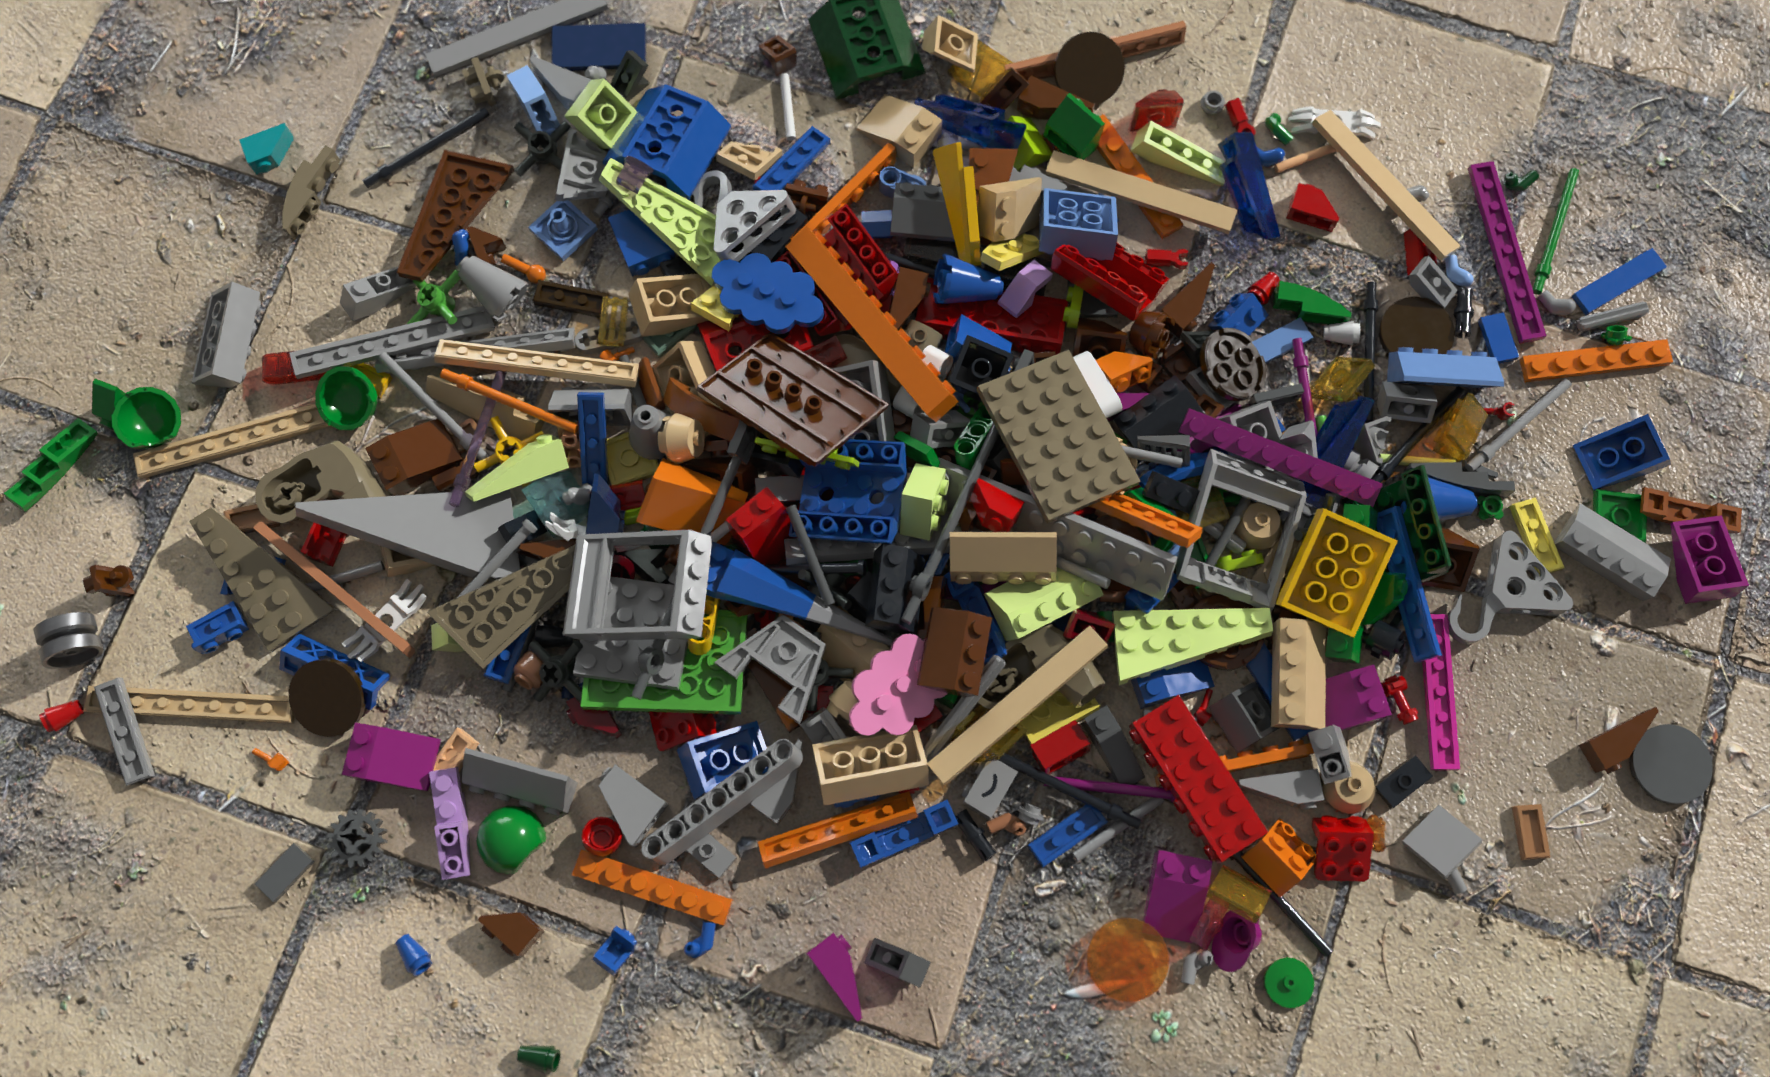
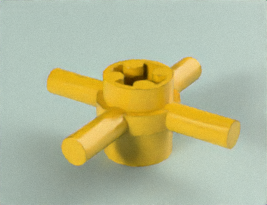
[474,416,544,487]

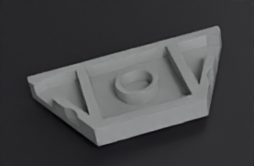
[554,128,608,201]

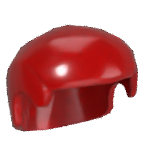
[581,817,622,857]

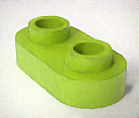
[1063,284,1084,329]
[1214,549,1264,572]

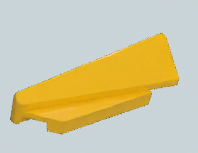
[933,142,981,266]

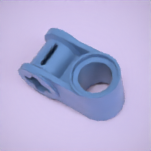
[879,166,926,199]

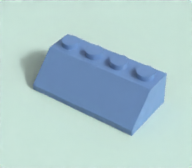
[1387,347,1504,388]

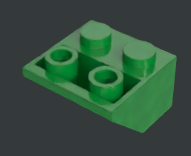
[1043,93,1105,160]

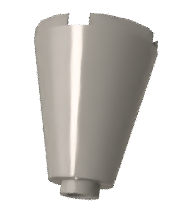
[457,256,529,322]
[629,405,669,460]

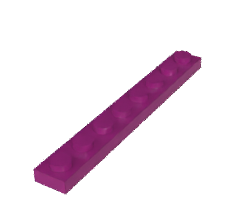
[1467,161,1546,344]
[1179,408,1383,507]

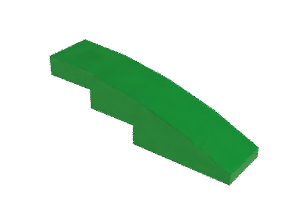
[4,418,98,512]

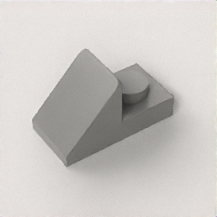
[1280,420,1318,458]

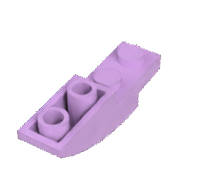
[429,767,470,880]

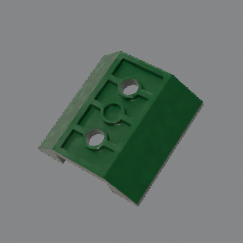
[808,0,925,100]
[1342,465,1452,583]

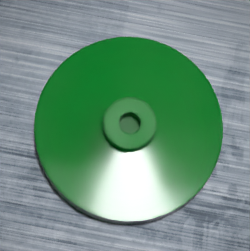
[1264,958,1314,1008]

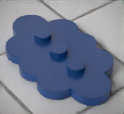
[712,253,824,334]

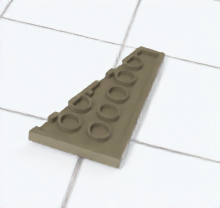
[189,507,337,651]
[427,544,576,669]

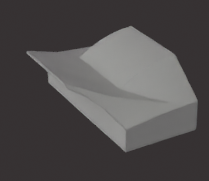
[1409,256,1457,308]

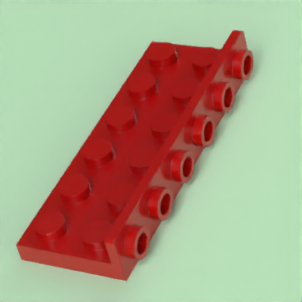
[915,278,1068,354]
[1129,695,1269,864]

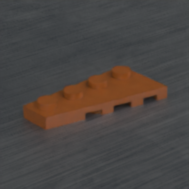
[969,148,1018,247]

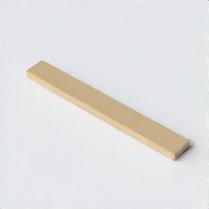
[1312,110,1460,261]
[1045,151,1237,234]
[434,339,639,387]
[133,403,331,479]
[927,626,1108,785]
[83,686,295,724]

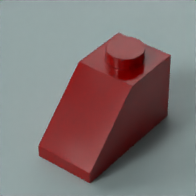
[1286,183,1339,232]
[970,478,1025,532]

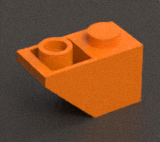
[1096,351,1153,393]

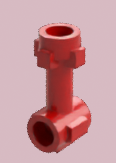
[1381,675,1419,725]

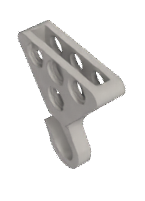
[692,171,796,262]
[1448,531,1573,644]

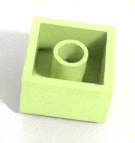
[564,79,637,149]
[900,463,949,540]

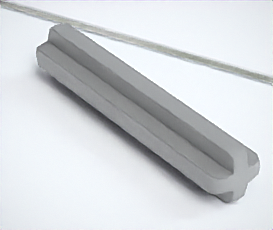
[1576,302,1649,332]

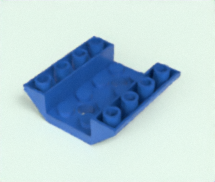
[602,84,731,199]
[789,439,907,544]

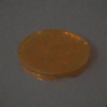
[1086,917,1169,1002]

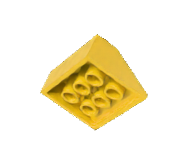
[1275,508,1398,638]

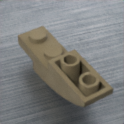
[282,145,341,240]

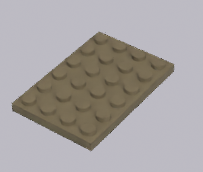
[977,350,1140,524]

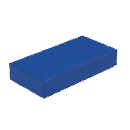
[1478,312,1519,364]

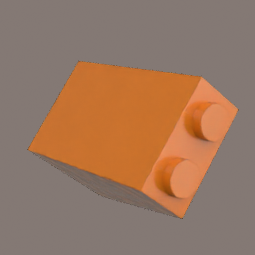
[636,458,748,545]

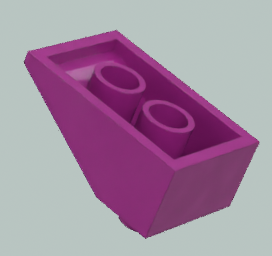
[1670,515,1749,604]
[1307,665,1392,740]
[341,723,441,791]
[1141,850,1213,944]
[807,932,863,1022]

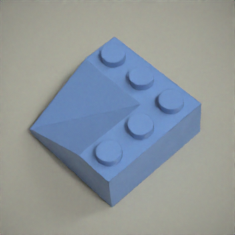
[1039,188,1118,261]

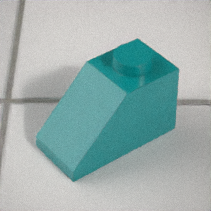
[239,123,294,175]

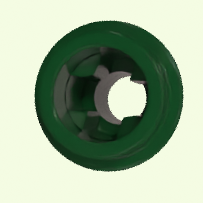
[517,1045,561,1074]

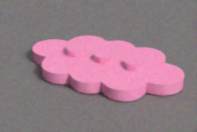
[849,634,948,736]

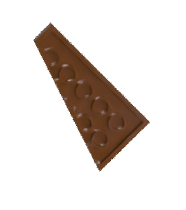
[397,150,514,282]

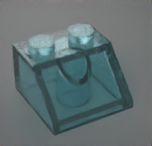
[522,470,590,538]

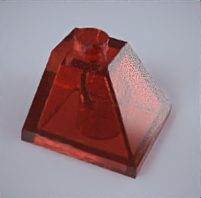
[1129,89,1184,132]

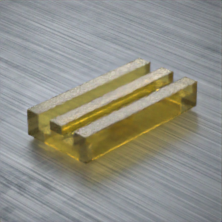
[598,296,629,347]

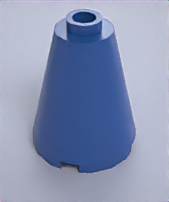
[933,254,1004,304]
[1401,478,1477,521]

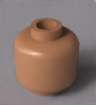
[513,651,543,690]

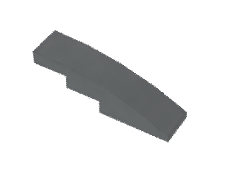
[1403,462,1515,498]

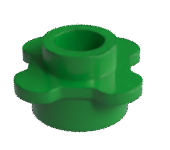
[1601,325,1632,345]
[1477,495,1504,520]

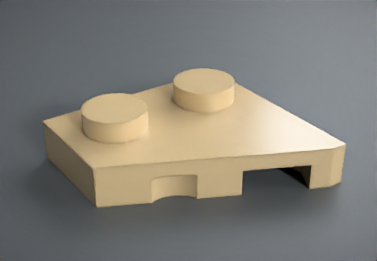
[716,142,782,180]

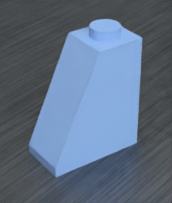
[506,65,560,135]

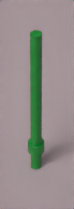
[1532,168,1580,295]

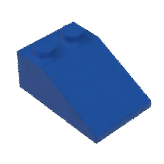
[1573,414,1671,490]
[1131,660,1215,709]
[677,721,769,800]

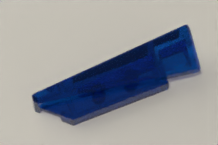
[914,94,1026,149]
[1218,132,1280,240]
[1299,396,1374,509]

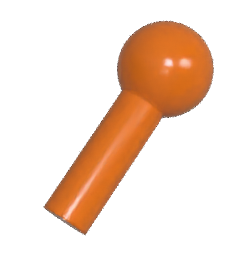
[501,254,546,284]

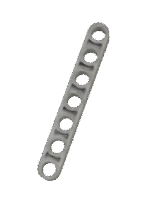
[641,739,803,865]

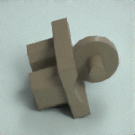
[461,57,504,106]

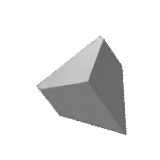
[1350,416,1392,466]

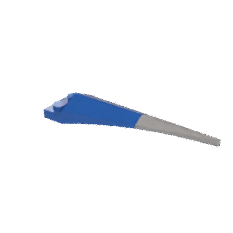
[706,541,894,646]

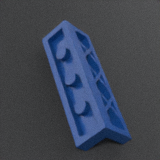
[279,634,390,710]

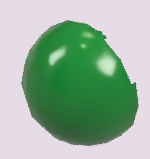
[315,366,378,430]
[111,387,181,449]
[476,805,546,875]

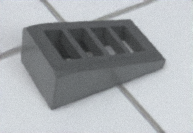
[1137,435,1190,466]

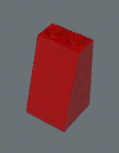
[726,486,797,565]

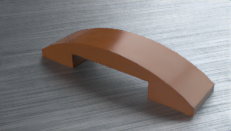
[663,377,739,441]
[1640,487,1742,534]

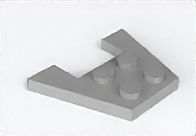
[714,615,826,724]

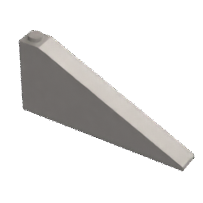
[295,489,520,584]

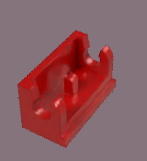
[300,523,348,567]
[1030,720,1091,775]

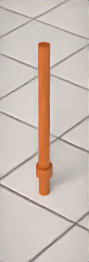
[440,368,579,434]

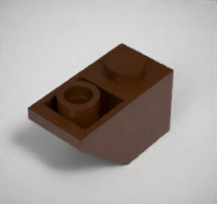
[478,912,545,957]

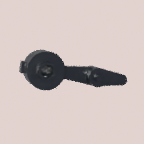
[1362,587,1424,660]

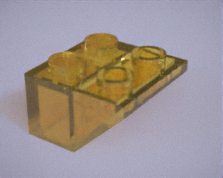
[1433,393,1488,462]

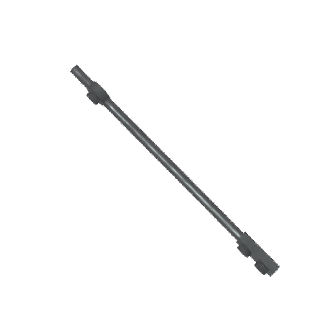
[901,349,1034,624]
[631,420,761,700]

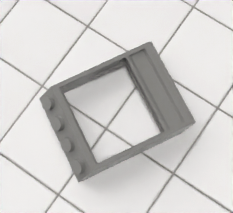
[1175,449,1307,612]
[563,530,713,641]

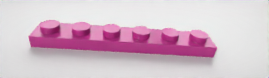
[1422,614,1460,771]

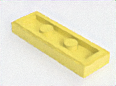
[1509,498,1565,574]

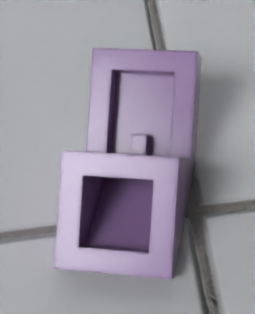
[998,260,1053,318]

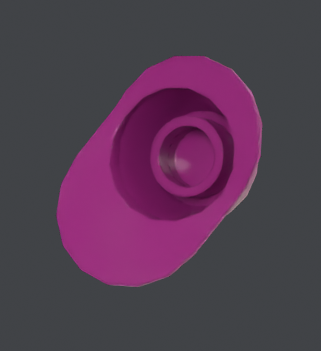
[1211,908,1262,972]

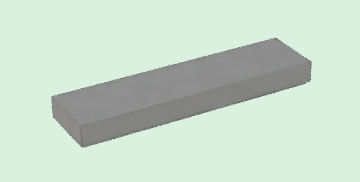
[94,677,155,786]

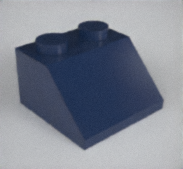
[585,473,625,534]

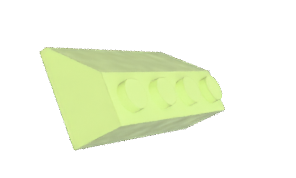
[984,567,1103,641]

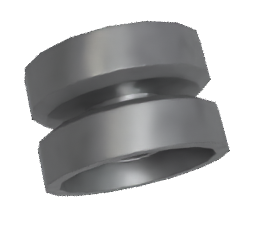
[33,612,103,669]

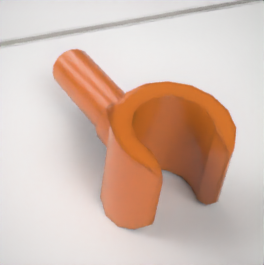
[600,346,635,361]
[252,748,289,771]

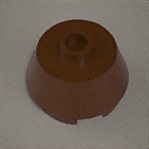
[1129,311,1175,360]

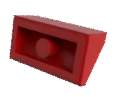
[1403,229,1437,275]

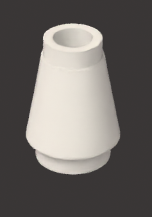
[1323,321,1360,345]

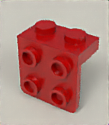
[649,712,717,751]
[1311,815,1374,882]

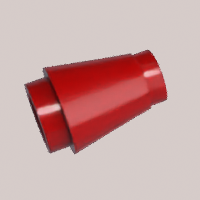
[1247,272,1280,305]
[39,700,85,733]

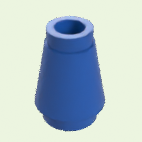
[395,934,432,976]

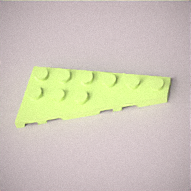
[599,158,721,286]
[1112,608,1273,685]

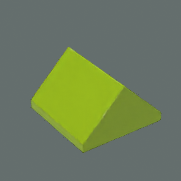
[989,116,1052,172]

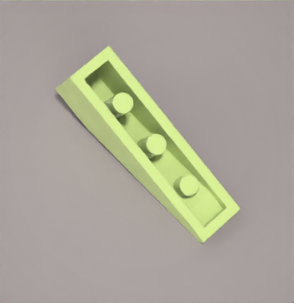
[1130,121,1231,186]
[465,434,569,502]

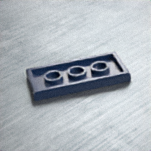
[552,23,646,71]

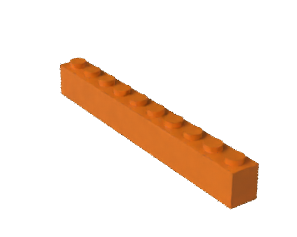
[785,226,959,422]

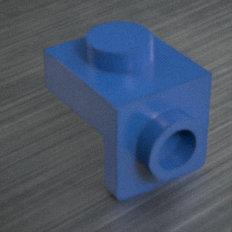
[592,926,637,976]

